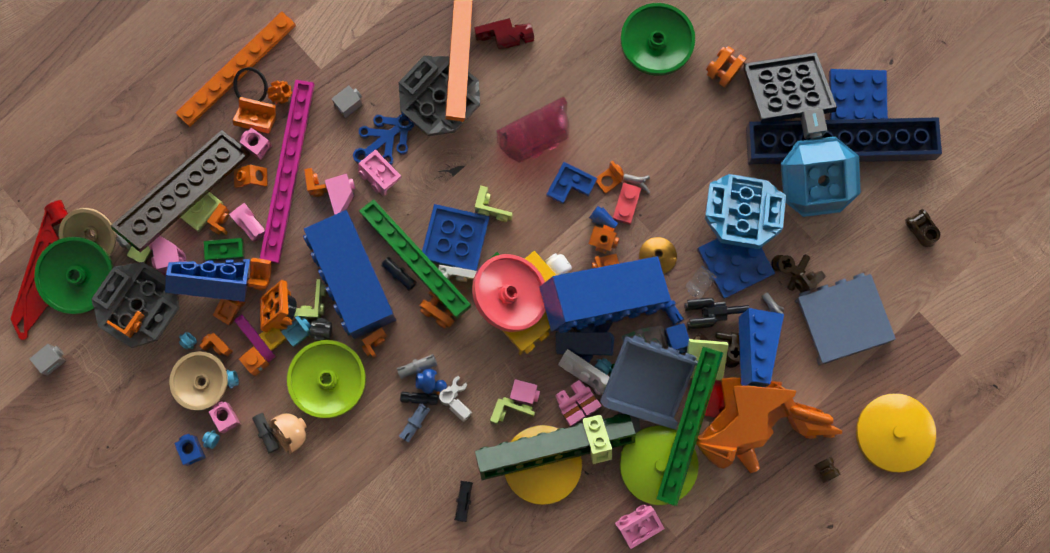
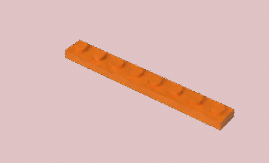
[175,11,296,127]

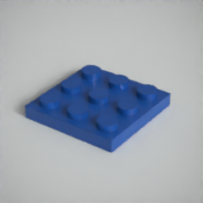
[829,69,888,120]
[422,204,490,271]
[697,238,775,300]

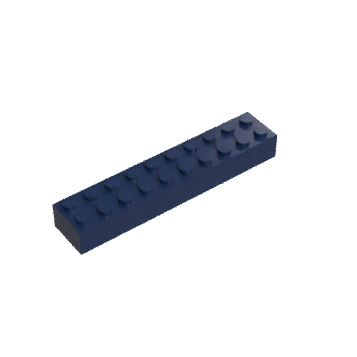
[746,117,942,165]

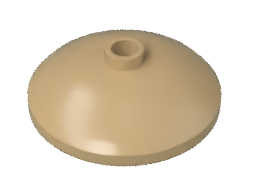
[59,208,116,256]
[169,352,228,410]

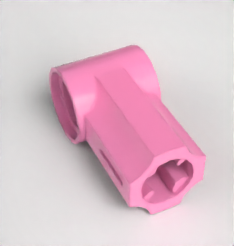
[229,203,265,242]

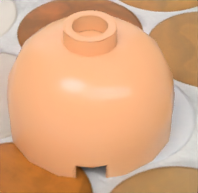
[269,413,307,454]

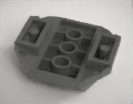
[398,55,480,136]
[91,262,180,348]

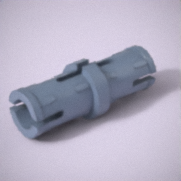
[399,403,430,443]

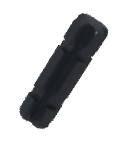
[400,391,439,405]

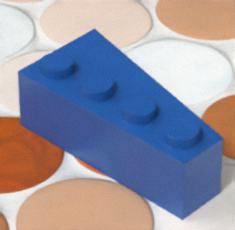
[165,259,250,302]
[739,308,784,387]

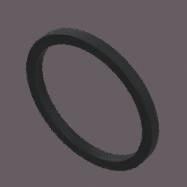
[233,67,268,102]

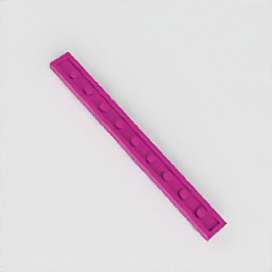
[260,80,315,264]

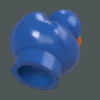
[416,369,447,395]

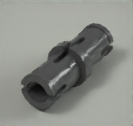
[252,413,280,454]

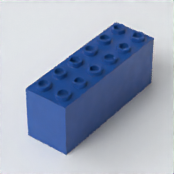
[303,210,396,339]
[539,256,671,333]

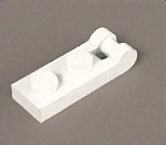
[558,349,609,395]

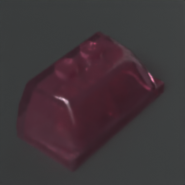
[496,96,570,163]

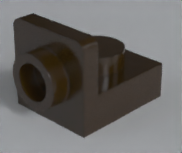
[791,271,826,293]

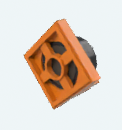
[260,280,297,332]

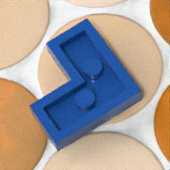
[546,162,597,204]

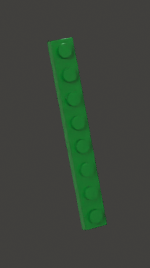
[359,199,472,319]
[657,347,723,506]

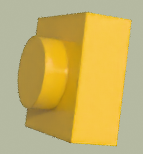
[259,328,287,351]

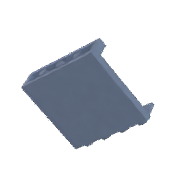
[795,273,896,366]
[600,336,698,429]

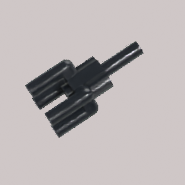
[684,298,749,330]

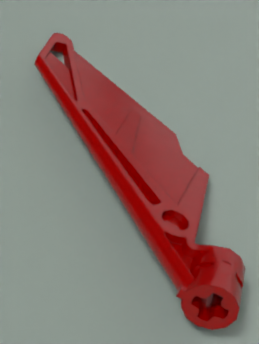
[10,200,68,340]

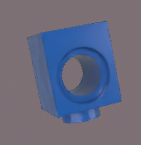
[664,323,689,354]
[174,434,206,466]

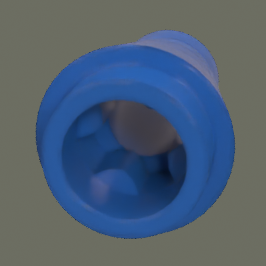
[589,206,618,228]

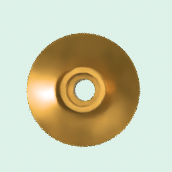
[639,237,677,274]

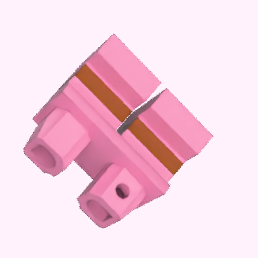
[555,380,602,427]

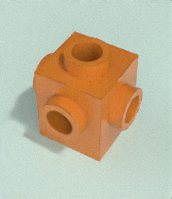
[588,225,619,254]

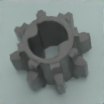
[310,318,332,341]

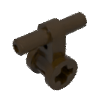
[771,254,810,291]
[715,332,740,368]

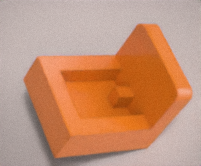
[247,258,271,290]

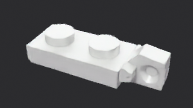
[439,265,477,282]

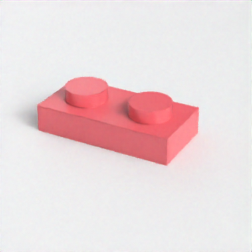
[613,183,641,225]

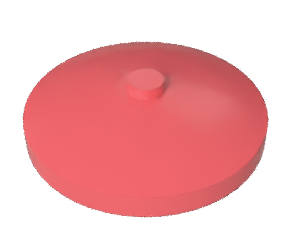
[472,254,546,332]

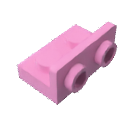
[358,150,401,196]
[615,503,664,549]

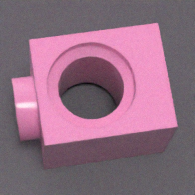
[240,128,272,160]
[510,379,540,406]
[208,401,241,434]

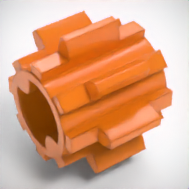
[267,80,292,104]

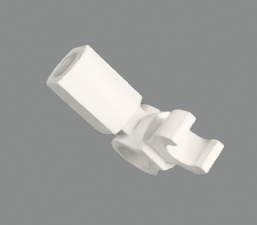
[439,376,472,422]

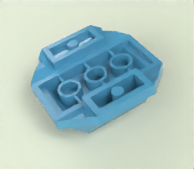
[781,136,861,217]
[705,174,786,249]

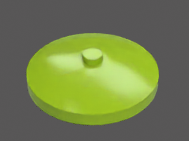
[287,340,366,419]
[619,426,699,505]

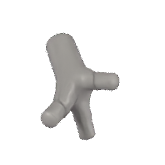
[623,174,650,194]
[762,292,784,314]

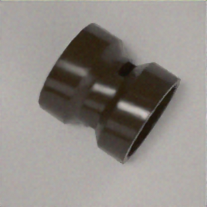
[814,456,841,483]

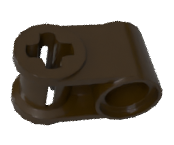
[905,209,941,247]

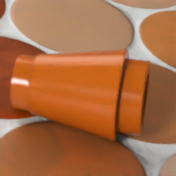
[736,446,760,474]

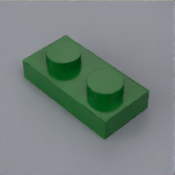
[204,238,244,261]

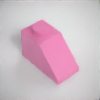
[325,174,356,214]

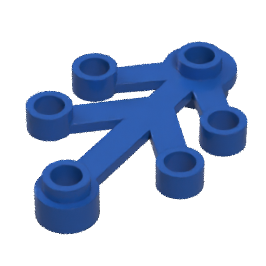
[353,114,415,165]

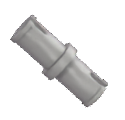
[397,354,438,379]

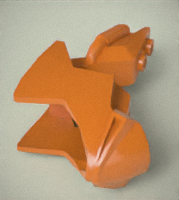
[696,377,842,469]

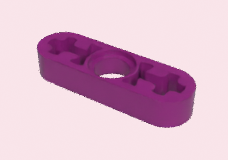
[234,314,276,363]

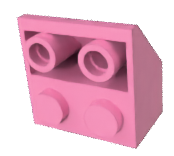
[149,236,187,276]

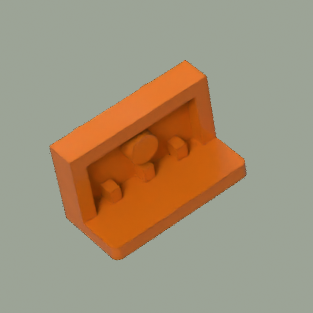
[233,97,276,134]

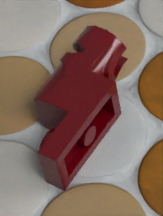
[474,18,535,49]

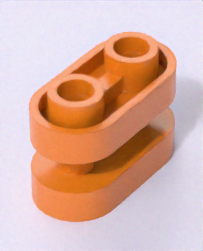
[706,46,747,88]
[419,291,455,329]

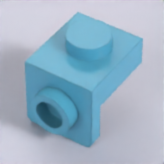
[281,316,311,347]

